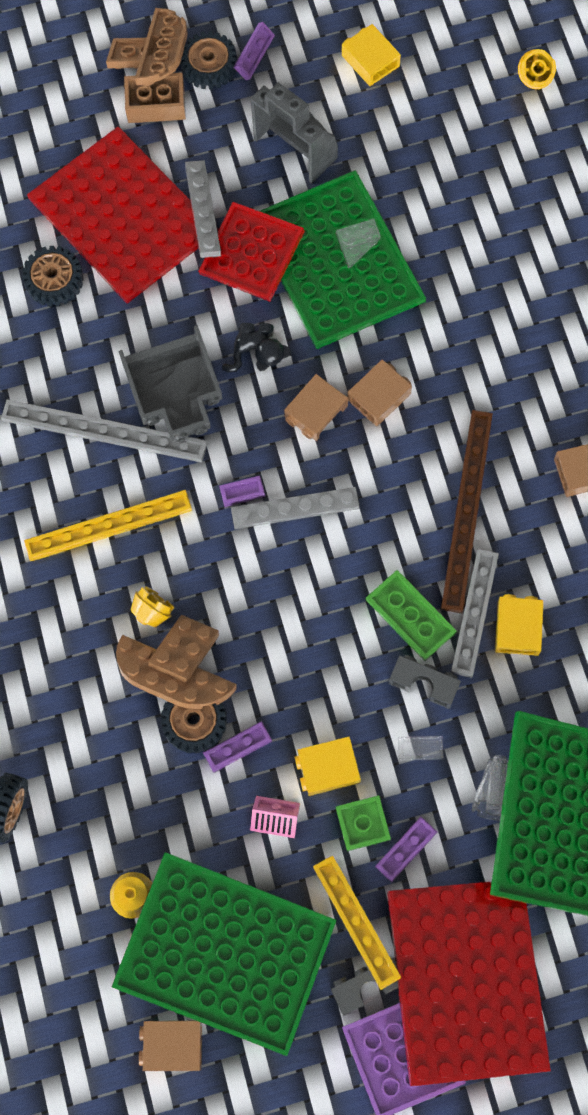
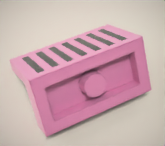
[250,796,300,838]

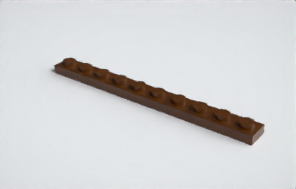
[441,410,493,614]

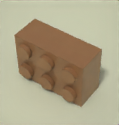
[124,73,186,123]

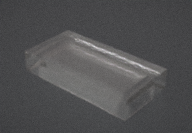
[397,736,443,760]

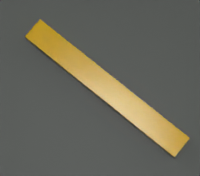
[24,490,192,561]

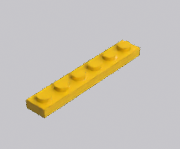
[313,855,401,990]

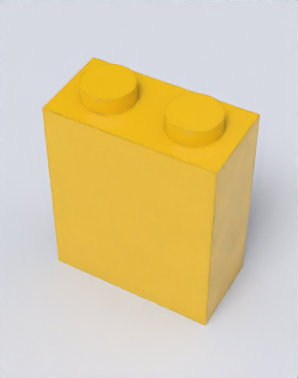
[342,24,401,86]
[495,594,543,656]
[294,737,361,796]

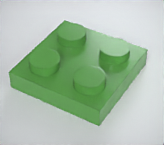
[336,795,391,852]

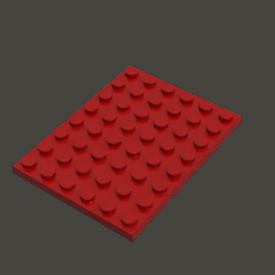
[27,127,218,304]
[387,881,551,1087]

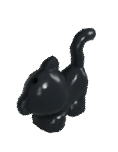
[222,323,291,373]

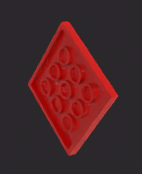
[198,202,305,302]

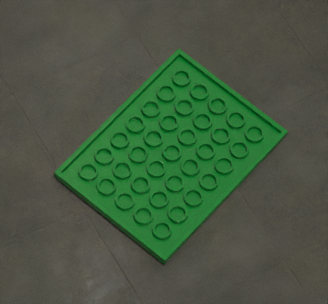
[260,170,426,350]
[490,711,588,916]
[111,852,337,1056]

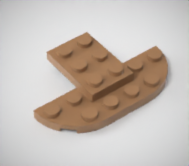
[106,8,188,86]
[116,615,237,709]

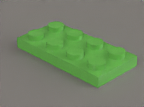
[366,570,457,661]

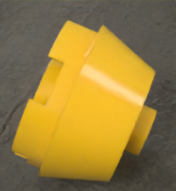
[518,49,556,89]
[131,586,174,627]
[110,872,152,919]

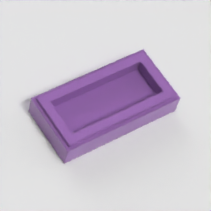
[219,476,265,507]

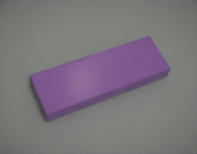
[234,22,275,80]
[203,721,272,773]
[375,817,437,883]

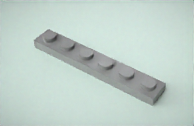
[185,160,221,258]
[231,487,359,529]
[451,549,499,678]

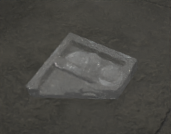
[336,219,381,268]

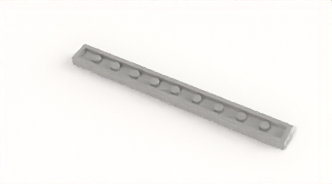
[1,399,207,463]

